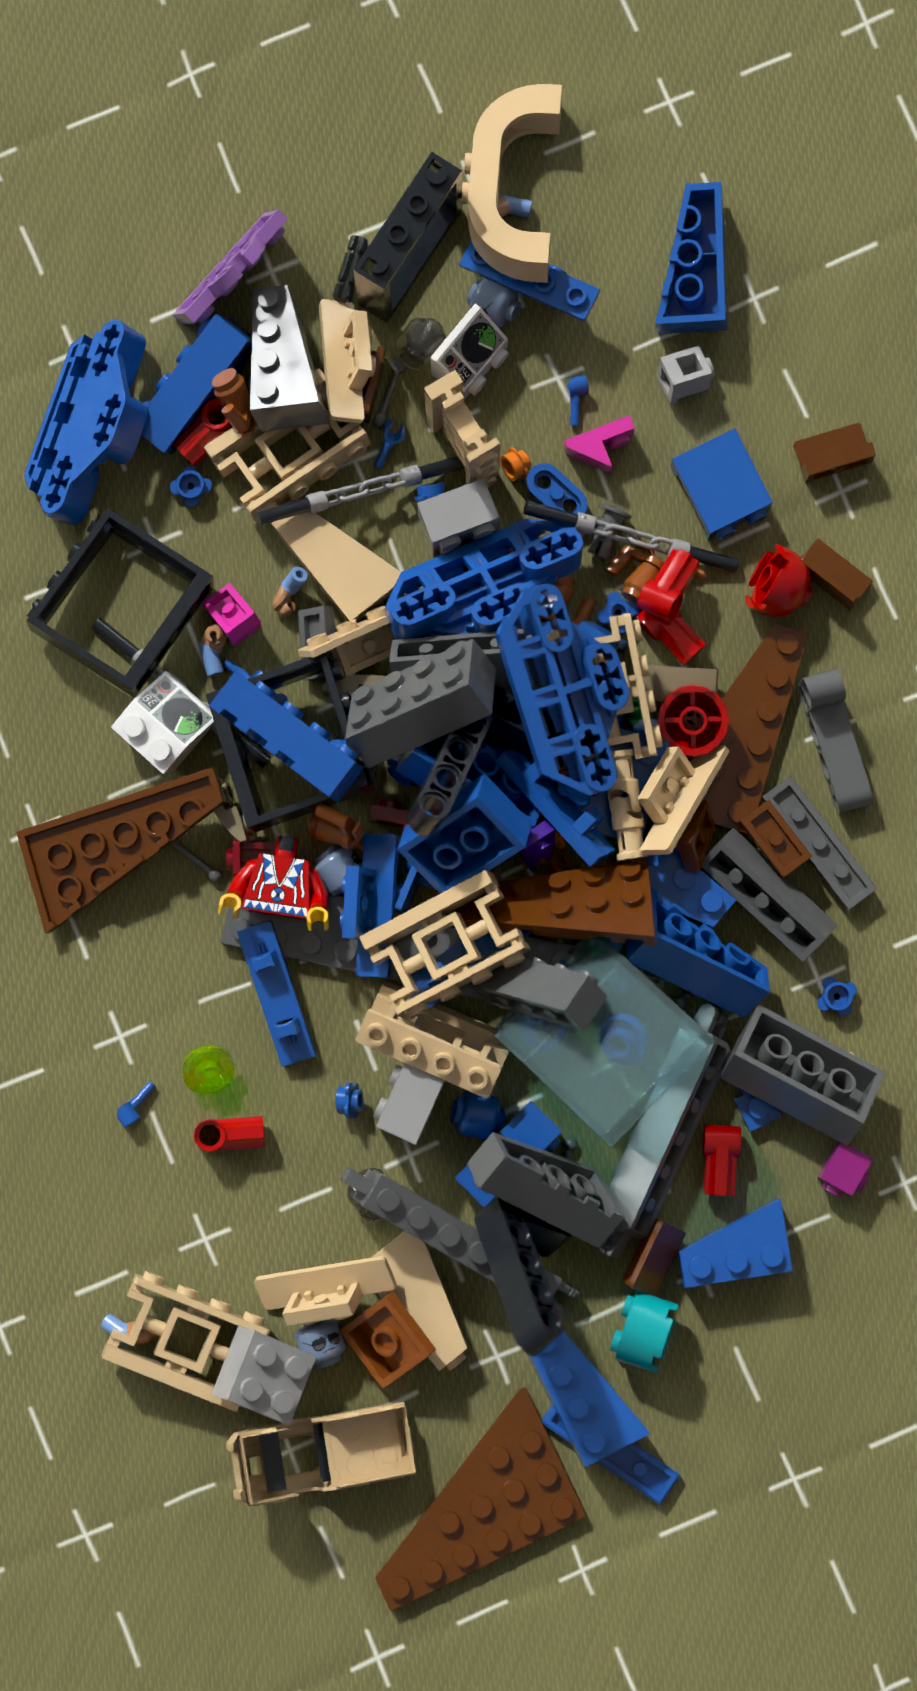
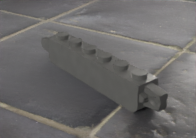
[594,1003,731,1259]
[340,1167,580,1318]

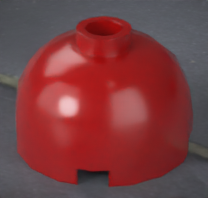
[745,544,812,617]
[657,684,729,757]

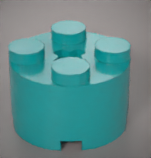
[610,1291,679,1374]

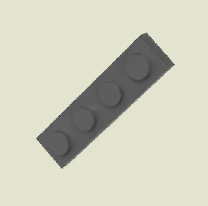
[761,776,877,911]

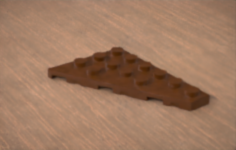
[375,1387,586,1612]

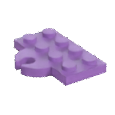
[172,209,288,324]

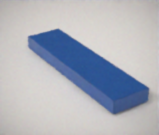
[541,1405,680,1505]

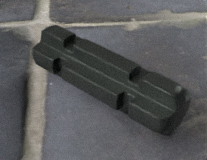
[333,235,368,303]

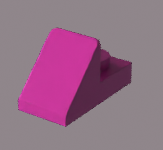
[563,415,635,474]
[202,583,261,646]

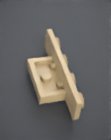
[319,299,376,424]
[297,595,405,676]
[637,745,729,855]
[254,1256,396,1326]

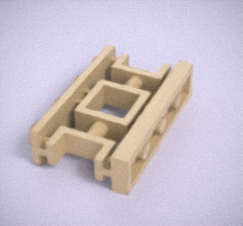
[204,368,370,522]
[424,370,501,488]
[547,613,663,761]
[359,870,531,1018]
[356,980,515,1098]
[102,1271,270,1412]

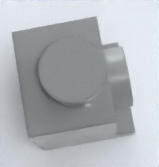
[657,346,714,405]

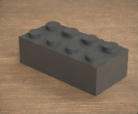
[345,639,496,768]
[720,1004,885,1146]

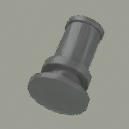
[587,504,632,560]

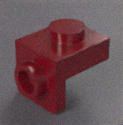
[369,800,409,834]
[226,841,277,877]

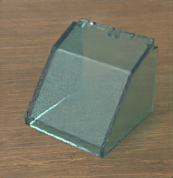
[495,936,715,1147]

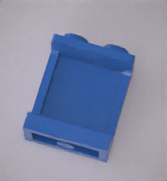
[670,428,773,541]

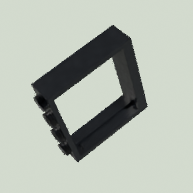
[353,152,463,323]
[27,508,214,698]
[206,652,377,832]

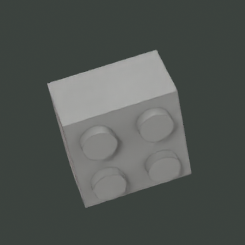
[417,478,499,556]
[373,1063,445,1145]
[211,1326,317,1425]

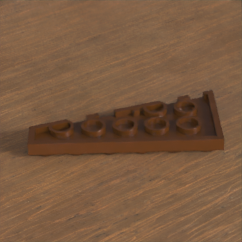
[685,623,809,836]
[16,767,227,934]
[436,858,657,946]

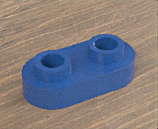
[527,463,588,514]

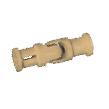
[607,749,648,861]

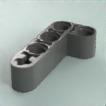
[798,668,874,815]

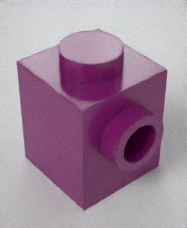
[817,1141,873,1198]

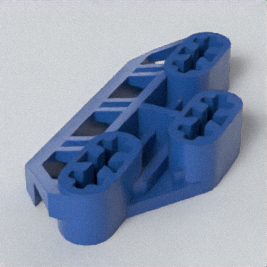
[24,319,148,525]
[386,518,583,639]
[495,584,629,796]

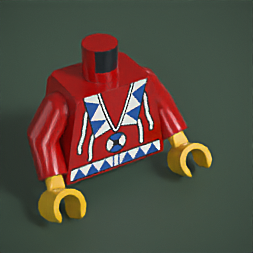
[218,836,329,931]

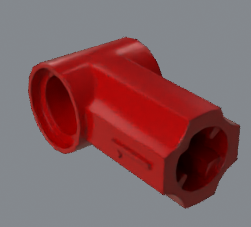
[173,398,233,467]
[637,549,700,622]
[635,610,706,666]
[193,1116,265,1152]
[702,1124,741,1196]

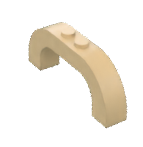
[462,84,562,283]

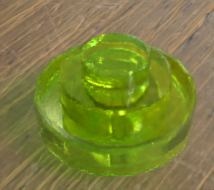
[181,1045,234,1094]

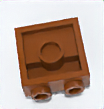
[340,1291,437,1389]

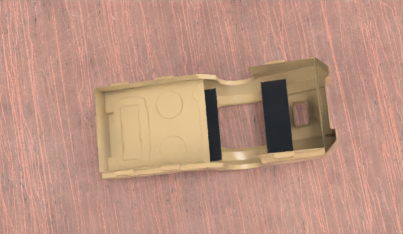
[226,1401,416,1507]

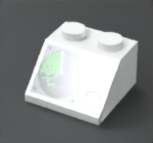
[430,303,509,400]
[111,671,214,774]

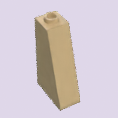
[271,512,401,623]
[371,1231,468,1371]

